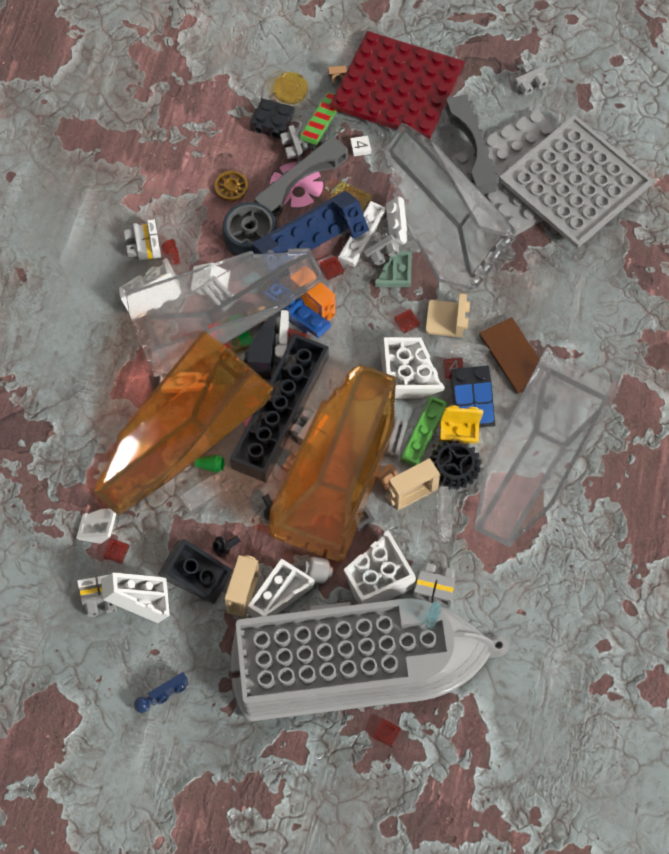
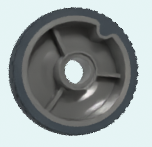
[223,202,277,260]

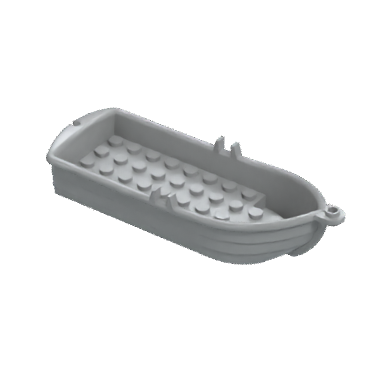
[230,598,509,721]

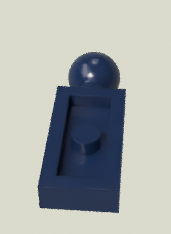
[134,672,189,713]

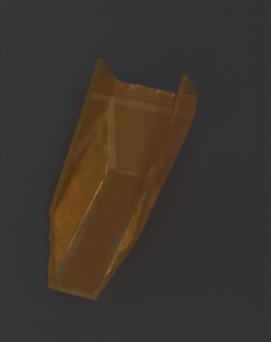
[93,330,273,516]
[269,364,396,562]

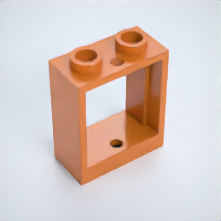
[290,267,335,321]

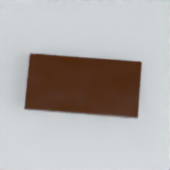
[479,317,550,394]

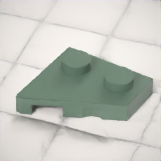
[375,251,412,287]

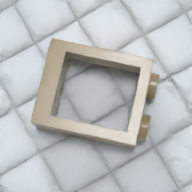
[387,458,440,510]
[225,555,259,618]

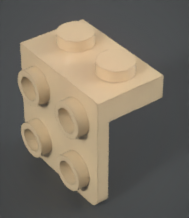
[426,293,470,338]

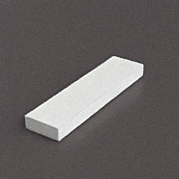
[338,201,386,267]

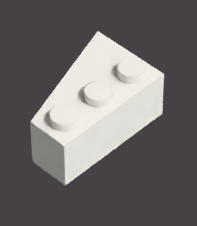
[247,559,315,617]
[102,573,169,623]

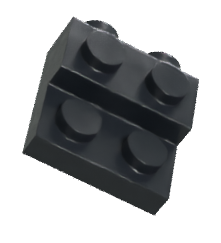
[250,98,295,138]

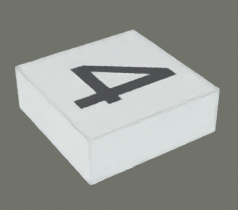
[350,136,371,156]

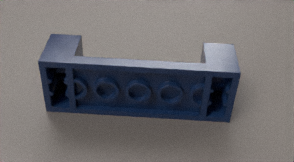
[251,190,369,284]

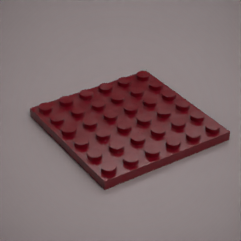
[330,31,465,140]

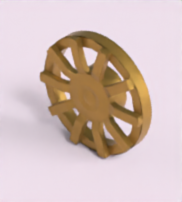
[214,171,248,202]

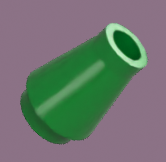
[195,454,225,474]

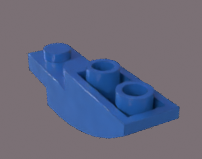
[264,282,331,338]

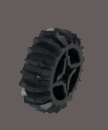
[430,439,481,490]

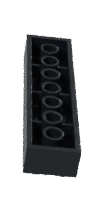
[230,333,329,483]

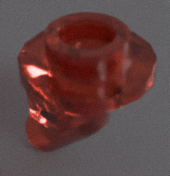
[162,239,180,265]

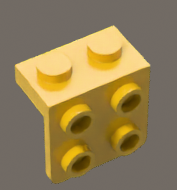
[440,405,483,444]

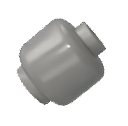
[302,557,333,584]

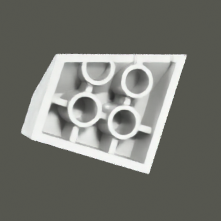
[119,258,181,317]
[380,337,445,399]
[344,530,416,604]

